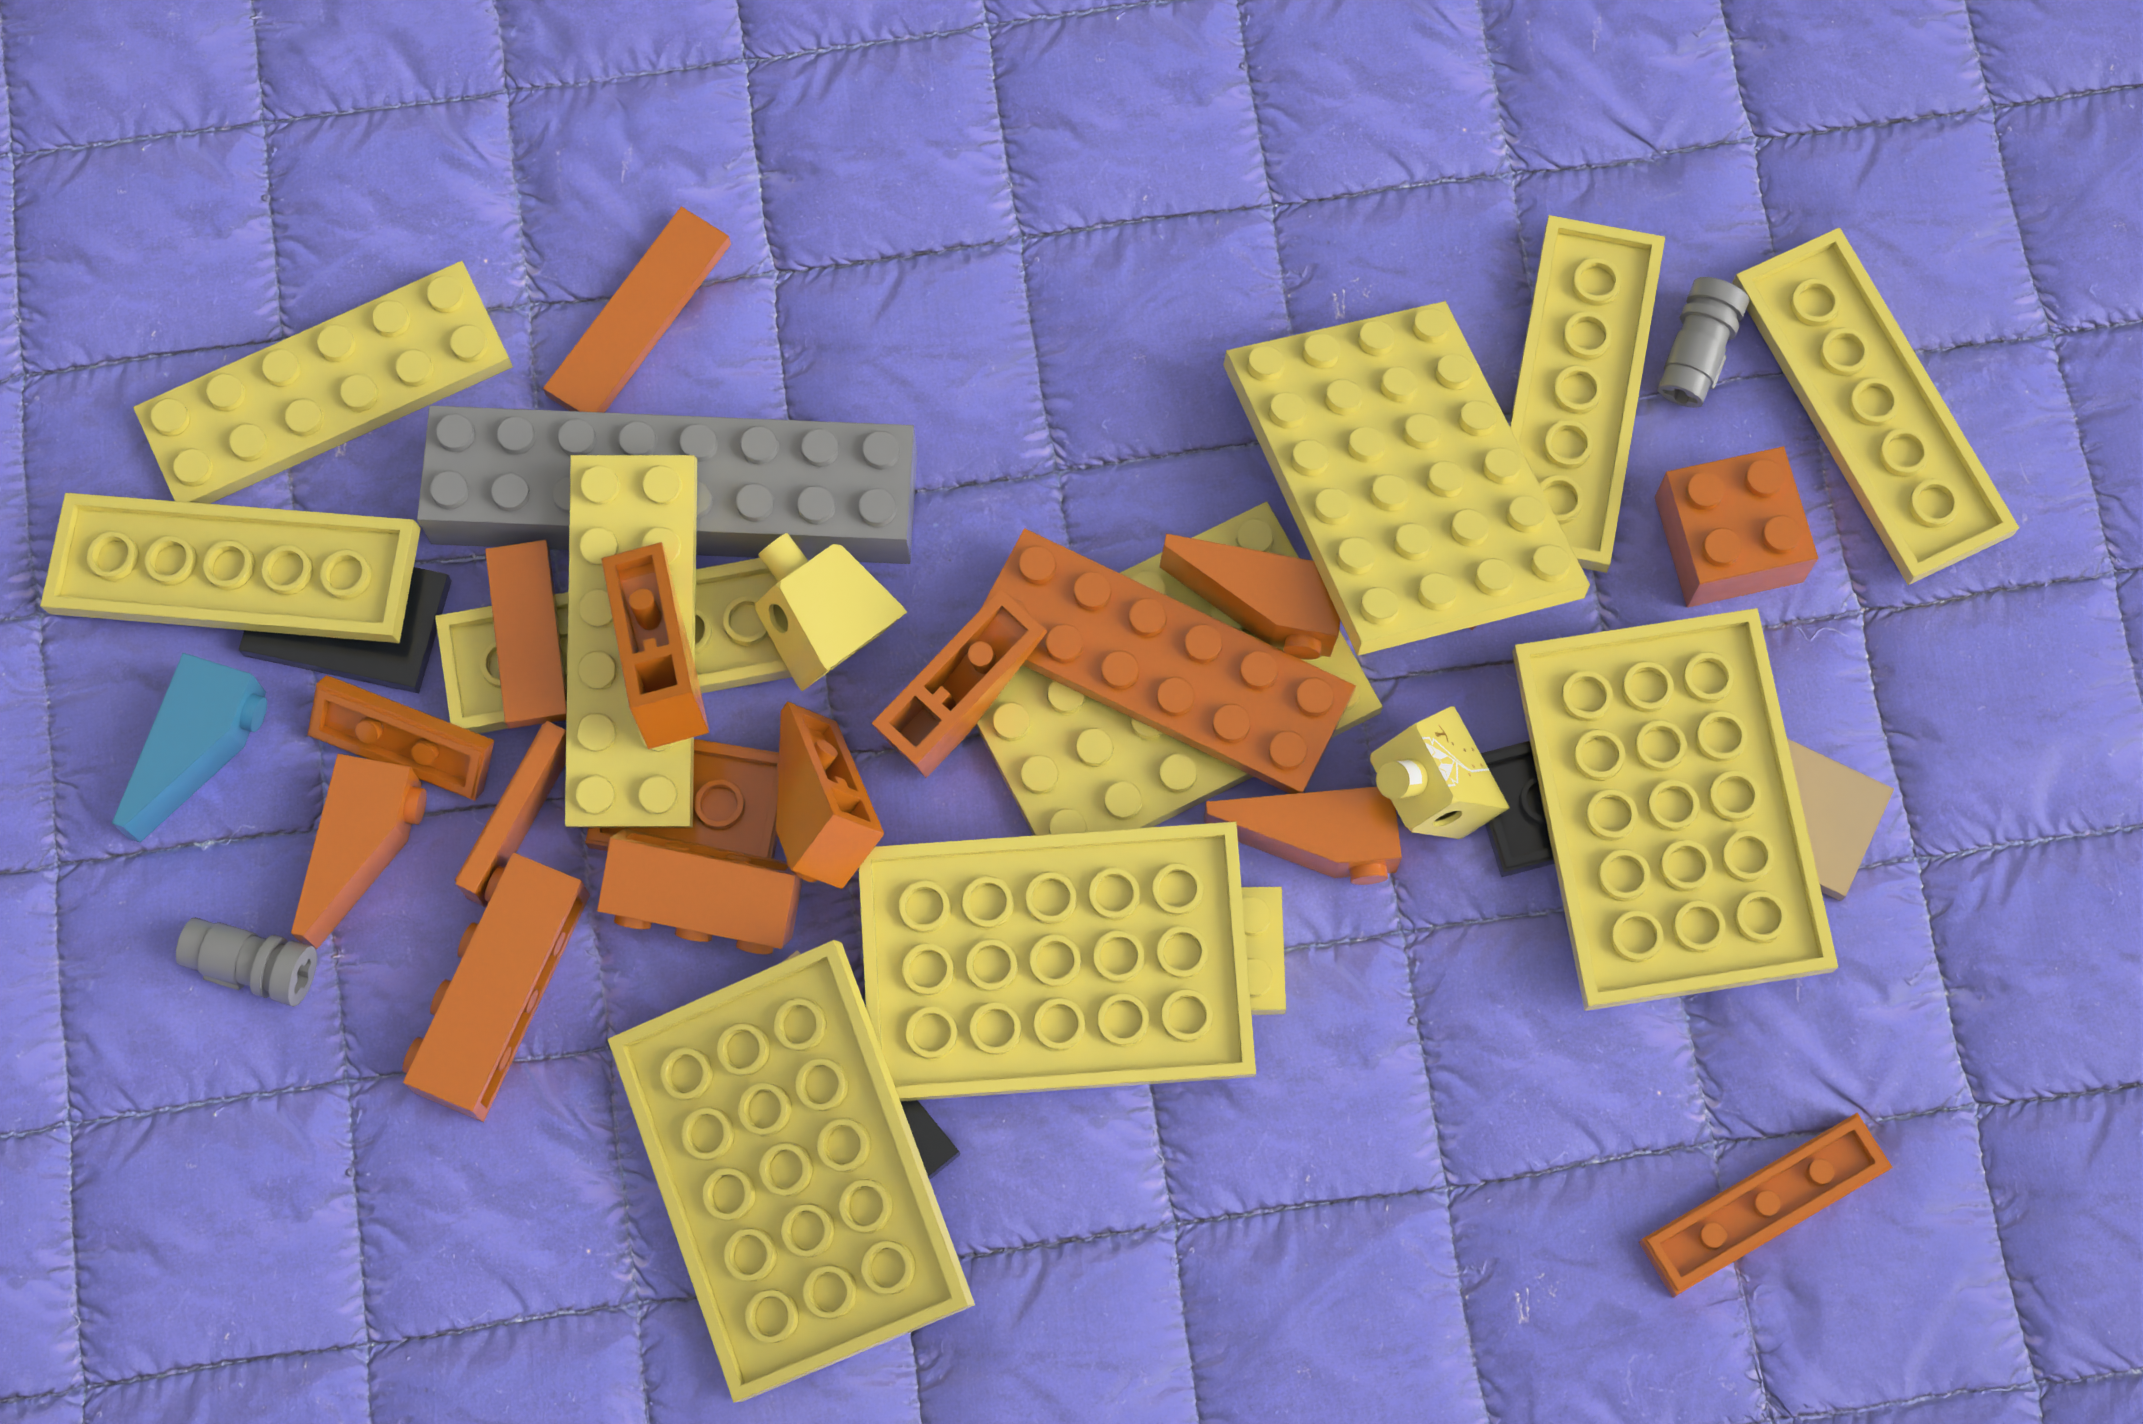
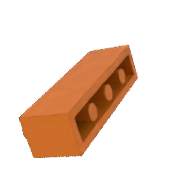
[402,852,590,1123]

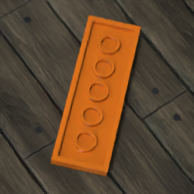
[980,528,1356,794]

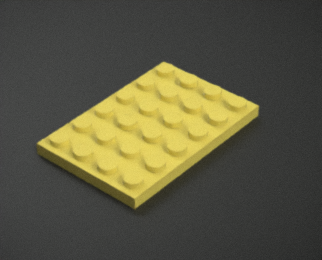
[1223,301,1590,656]
[975,501,1383,836]
[1512,608,1838,1011]
[859,822,1256,1101]
[608,940,975,1403]

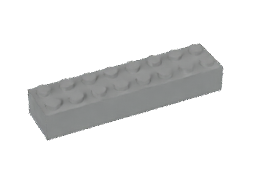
[417,405,917,564]

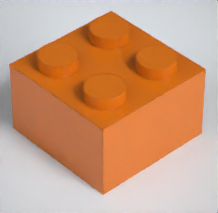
[1654,446,1819,608]

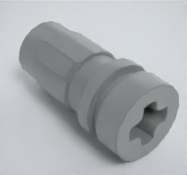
[1657,277,1750,408]
[176,917,317,1007]

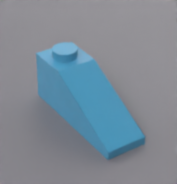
[112,653,267,843]

